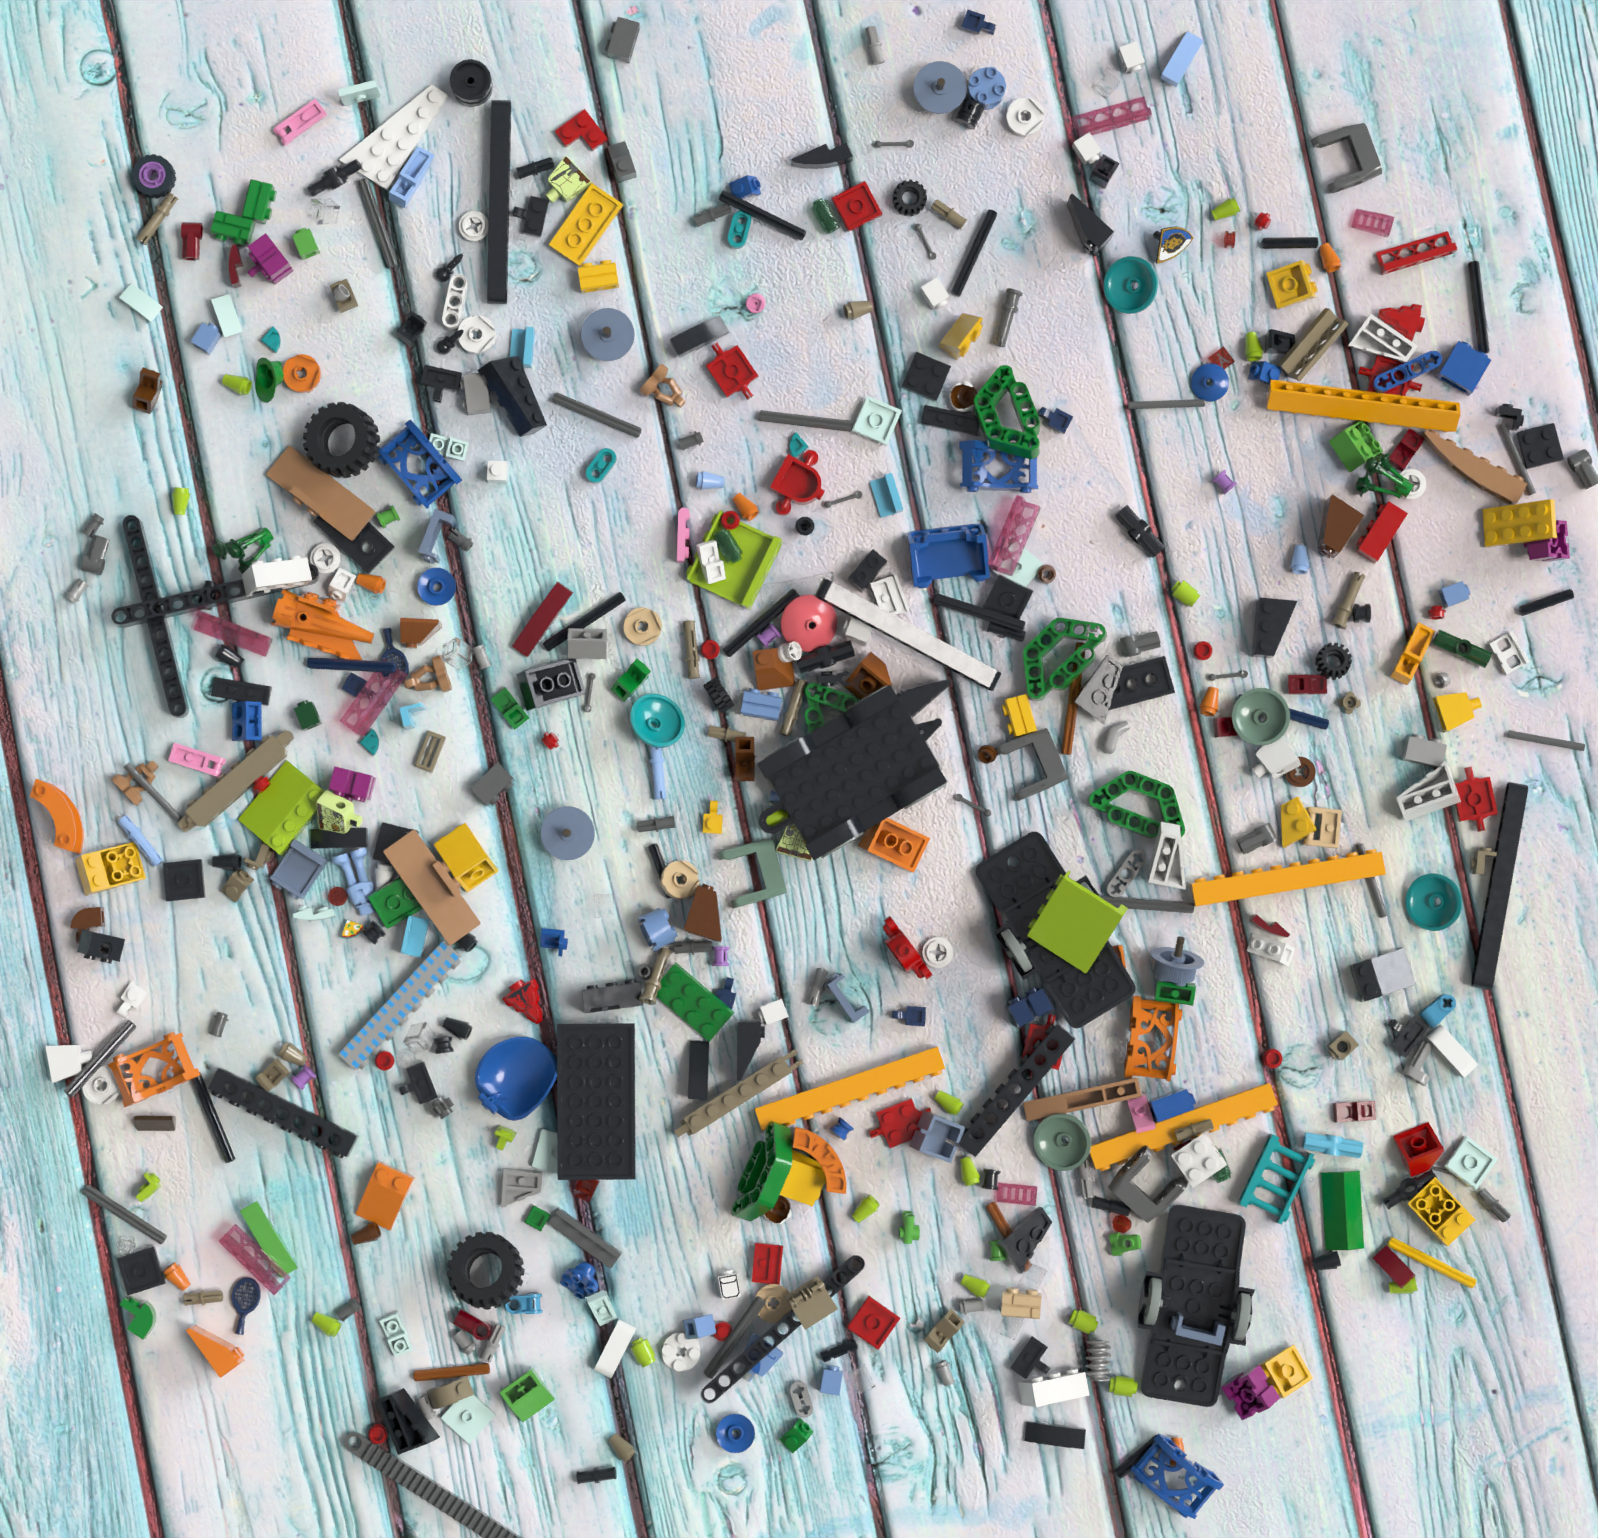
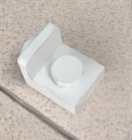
[328,568,357,602]

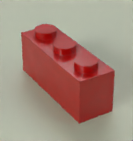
[1355,501,1408,564]

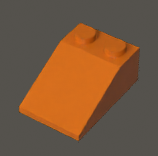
[858,818,930,873]
[356,1161,415,1231]
[186,1325,245,1378]

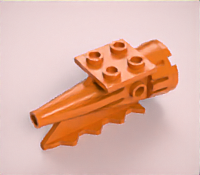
[271,589,374,660]

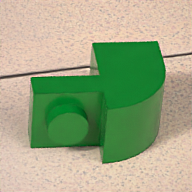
[610,658,651,702]
[120,1297,156,1340]

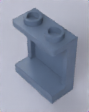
[418,509,456,564]
[269,839,329,900]
[827,973,870,1023]
[1170,1312,1226,1346]

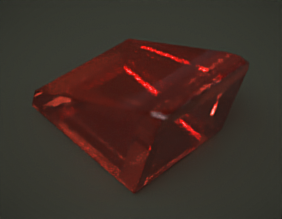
[573,1180,600,1202]

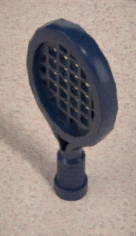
[380,628,409,684]
[231,1277,261,1335]

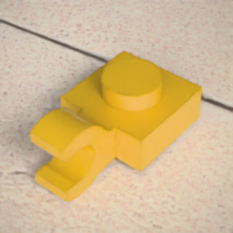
[702,800,723,834]

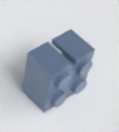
[909,1110,965,1163]

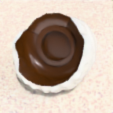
[949,381,977,412]
[763,1195,792,1225]

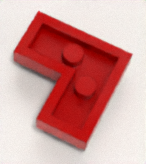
[555,109,608,151]

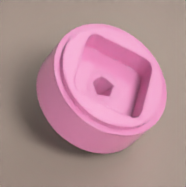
[746,293,766,313]

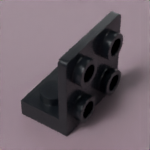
[373,822,419,864]

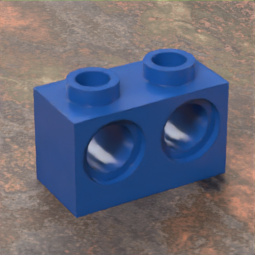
[232,701,262,742]

